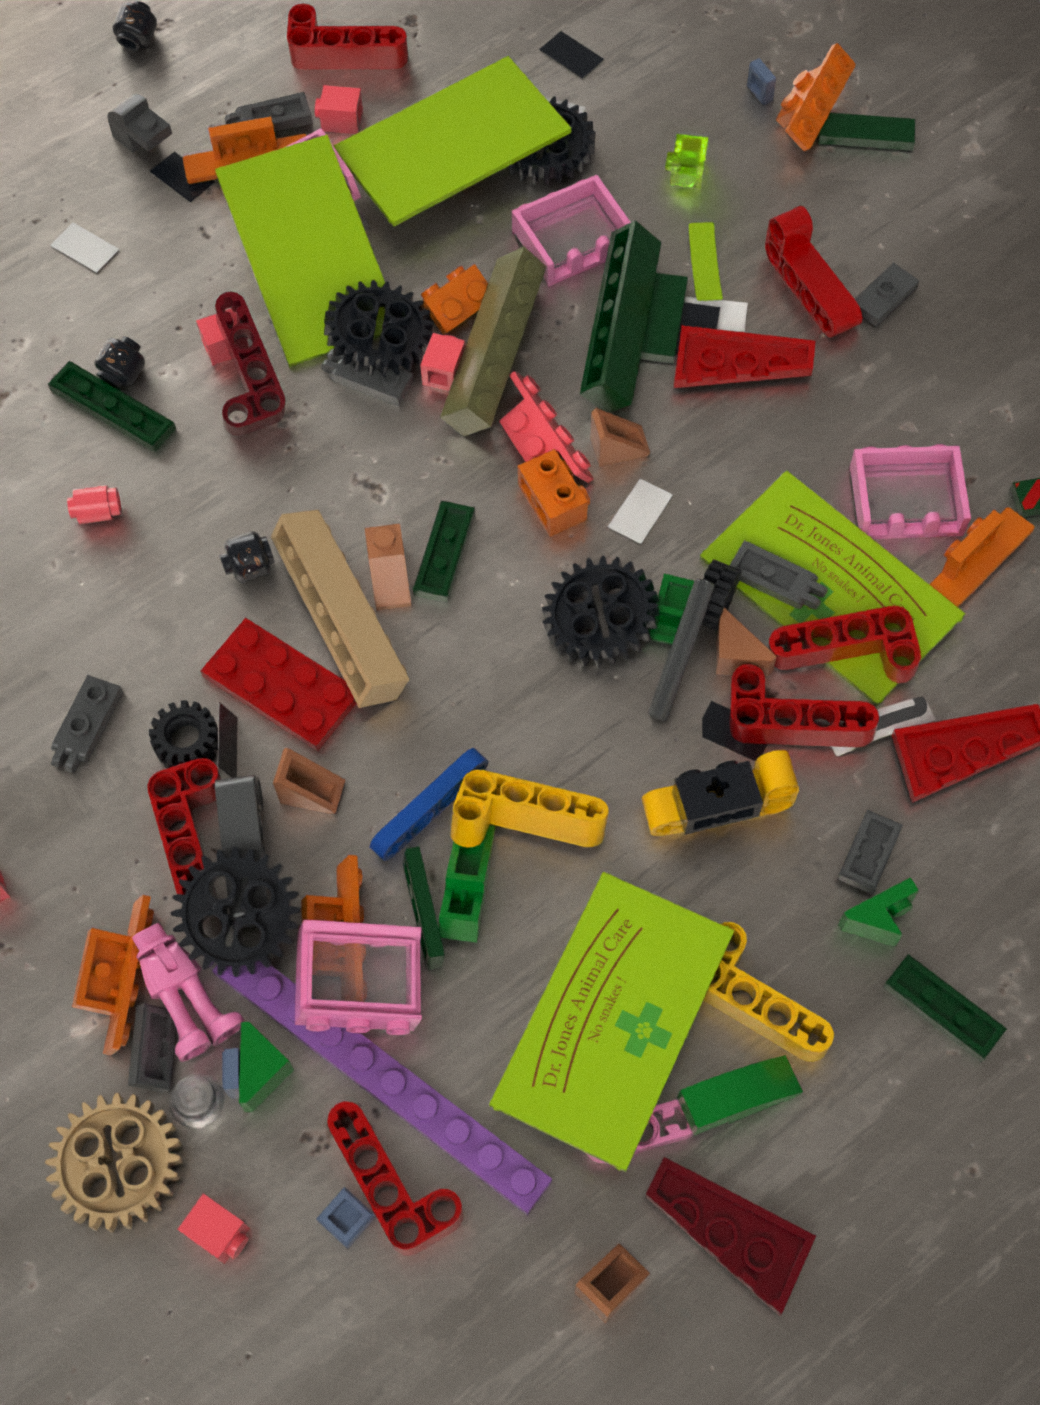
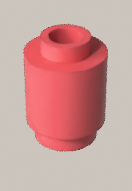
[67,485,122,525]

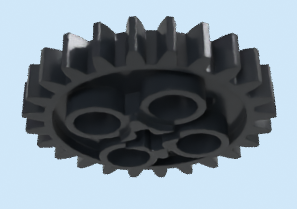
[509,96,596,185]
[324,280,434,377]
[542,556,660,668]
[171,847,302,977]

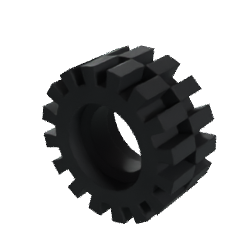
[701,559,741,631]
[149,700,218,768]

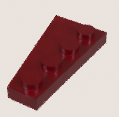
[645,1157,816,1316]

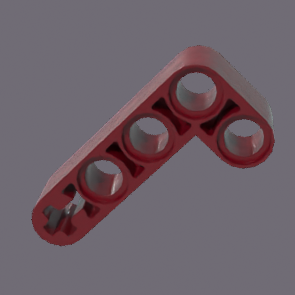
[215,291,286,436]

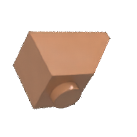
[365,523,412,611]

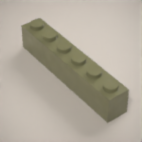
[440,247,547,437]

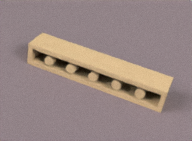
[271,510,409,708]

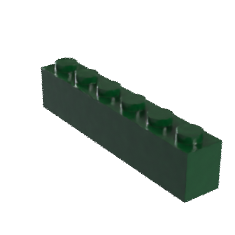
[579,220,662,413]

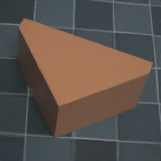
[590,408,651,467]
[716,608,777,677]
[273,748,345,814]
[575,1243,650,1324]

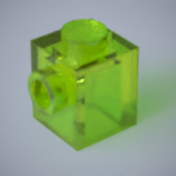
[665,134,708,189]

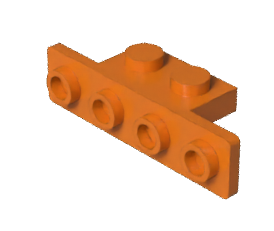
[776,43,856,151]
[183,116,307,184]
[929,507,1035,607]
[301,855,367,1002]
[72,895,154,1056]

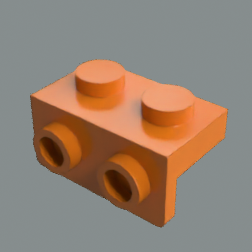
[420,264,488,335]

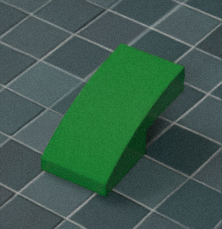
[648,573,694,645]

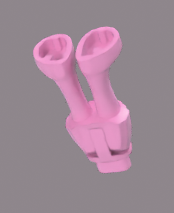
[132,923,245,1062]

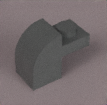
[107,94,172,152]

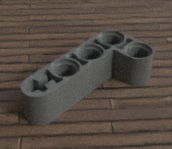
[215,775,271,930]

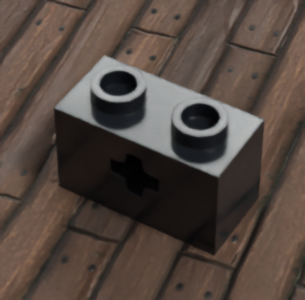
[672,760,763,835]

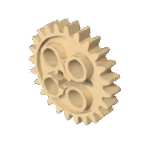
[45,1093,183,1232]

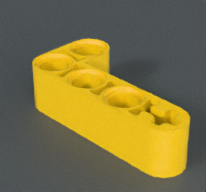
[641,750,799,836]
[451,770,609,848]
[703,922,834,1062]

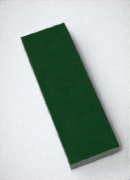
[818,113,915,151]
[641,273,688,364]
[413,500,475,603]
[402,846,445,970]
[883,954,1007,1062]

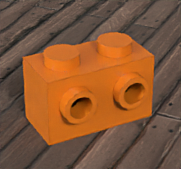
[517,449,590,537]

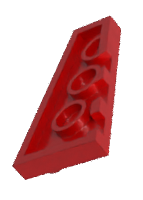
[674,325,816,388]
[892,704,1040,803]

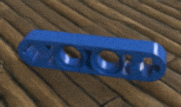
[369,748,489,861]

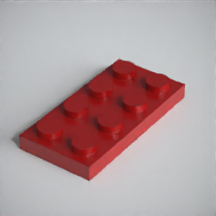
[200,617,357,752]

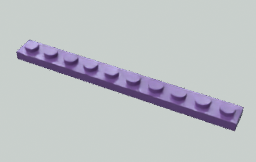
[212,961,552,1216]

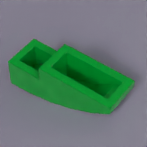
[439,825,495,943]
[677,1055,803,1136]

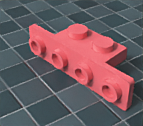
[499,371,594,484]

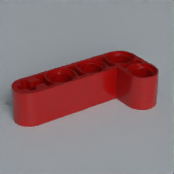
[287,3,409,70]
[765,205,863,338]
[768,606,921,683]
[730,664,879,747]
[147,758,222,897]
[327,1101,464,1256]

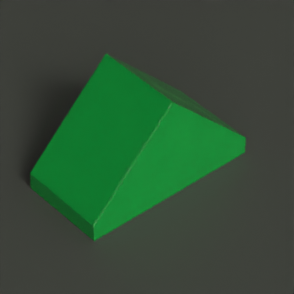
[239,1022,294,1112]

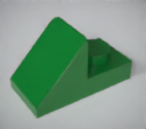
[838,877,919,946]

